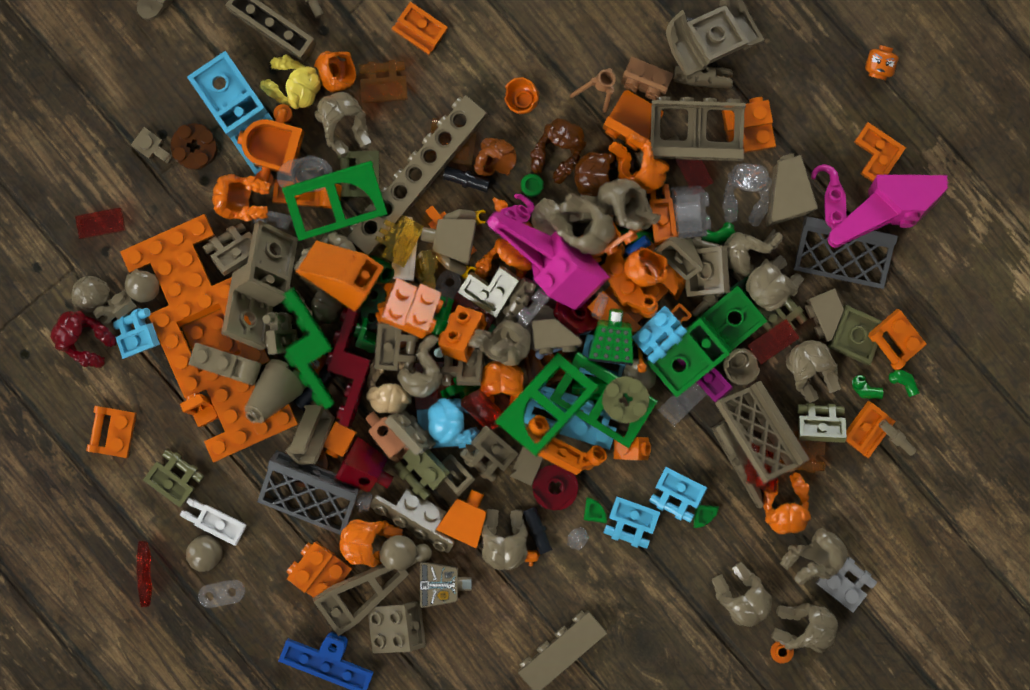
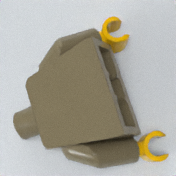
[421,209,486,279]

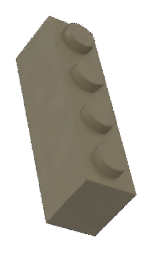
[225,0,317,63]
[518,610,607,690]

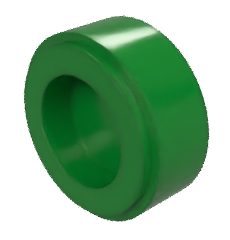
[521,174,544,197]

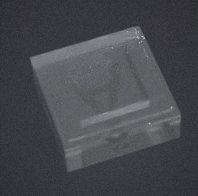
[592,292,608,320]

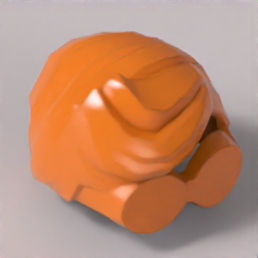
[314,51,356,93]
[624,247,668,287]

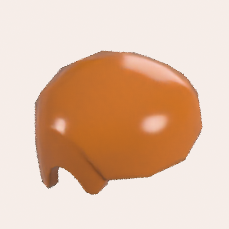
[504,77,539,115]

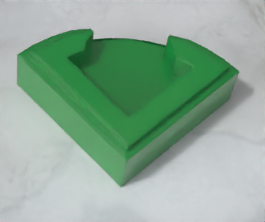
[583,497,607,523]
[693,505,719,528]

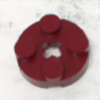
[553,298,599,337]
[532,464,578,510]

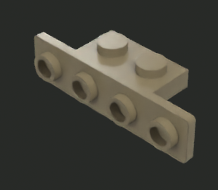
[370,489,455,553]

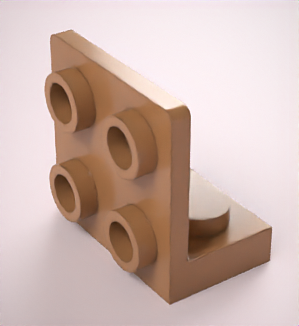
[621,56,673,100]

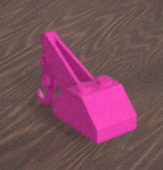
[811,164,948,248]
[487,194,610,310]

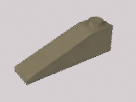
[711,416,764,508]

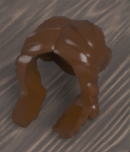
[530,118,586,184]
[575,152,634,196]

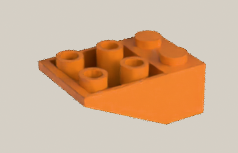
[296,241,384,311]

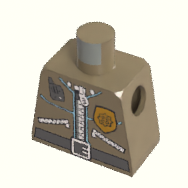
[420,562,472,608]

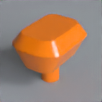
[524,550,540,566]

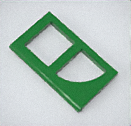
[282,161,388,241]
[549,352,657,448]
[495,353,599,457]

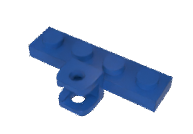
[278,632,374,690]

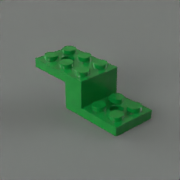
[647,285,768,398]
[283,287,334,409]

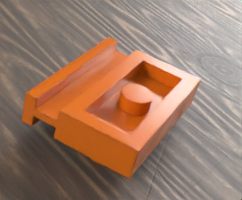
[391,2,448,56]
[846,401,896,458]

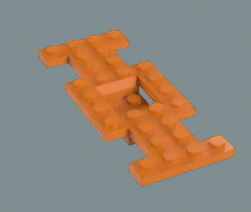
[120,214,299,462]

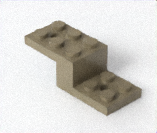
[221,220,298,350]

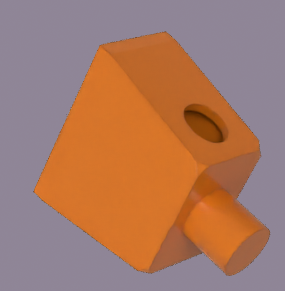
[436,489,487,548]

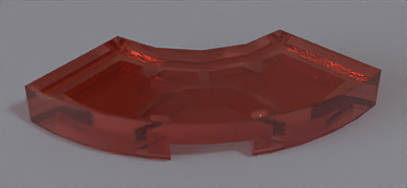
[137,541,153,607]

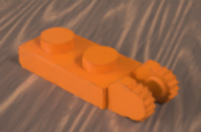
[649,184,677,246]

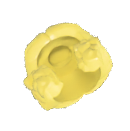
[260,55,322,109]

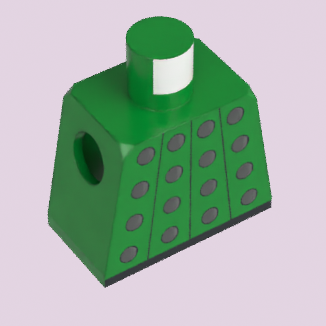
[588,309,633,365]

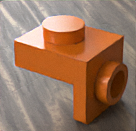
[180,393,219,427]
[613,436,651,460]

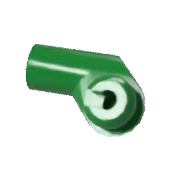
[701,222,735,245]
[889,369,920,397]
[852,375,883,399]

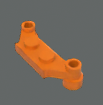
[601,242,658,318]
[526,415,607,475]

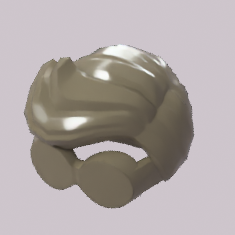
[531,198,573,236]

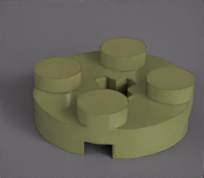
[602,376,649,423]

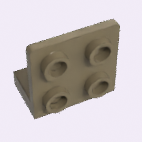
[368,601,426,654]

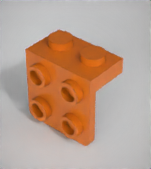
[602,90,663,151]

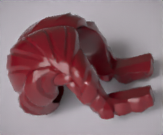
[50,310,117,368]

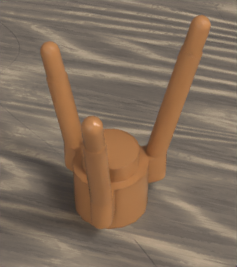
[570,68,616,112]

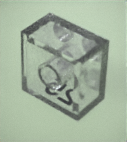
[671,185,711,238]

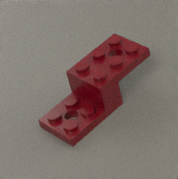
[325,307,373,427]

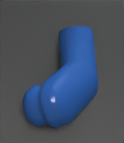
[624,235,651,258]

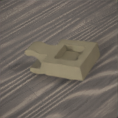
[131,127,173,164]
[93,289,137,326]

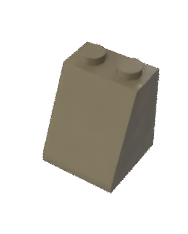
[765,153,818,227]

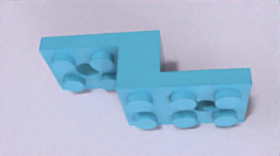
[187,51,274,175]

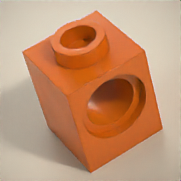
[323,422,358,459]

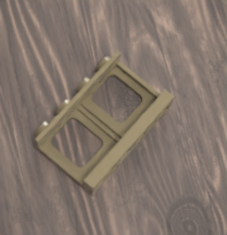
[650,97,746,161]

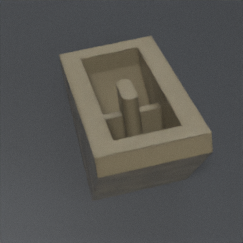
[654,237,704,281]
[441,453,476,496]

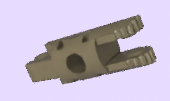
[674,66,733,89]
[495,277,536,325]

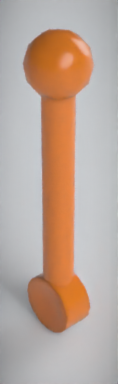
[634,342,647,373]

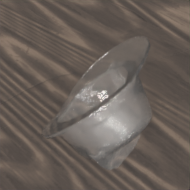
[277,155,333,192]

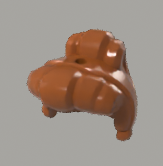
[474,138,517,176]

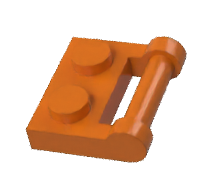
[868,309,927,370]
[86,406,137,458]

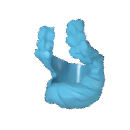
[428,398,480,445]

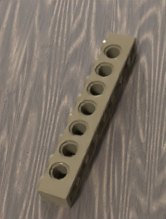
[347,95,489,256]

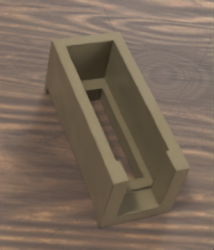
[285,404,335,464]
[510,428,551,485]

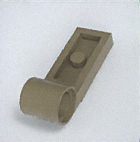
[188,342,261,386]

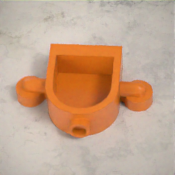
[237,104,305,188]

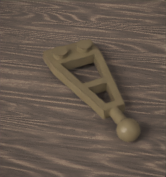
[313,544,432,636]

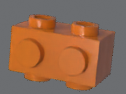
[438,305,487,363]

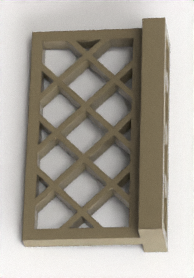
[715,381,810,483]

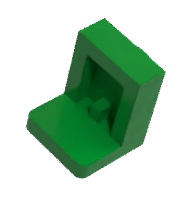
[353,317,377,353]

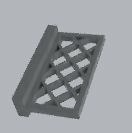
[793,216,898,289]
[257,450,360,535]

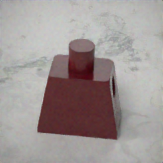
[335,437,394,492]

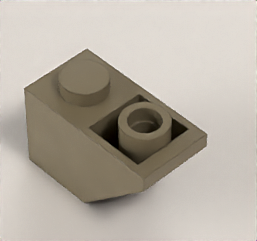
[805,288,844,342]
[531,319,581,355]

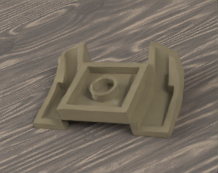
[666,0,764,78]

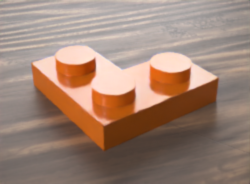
[854,122,906,182]

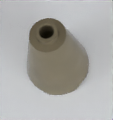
[244,360,305,423]

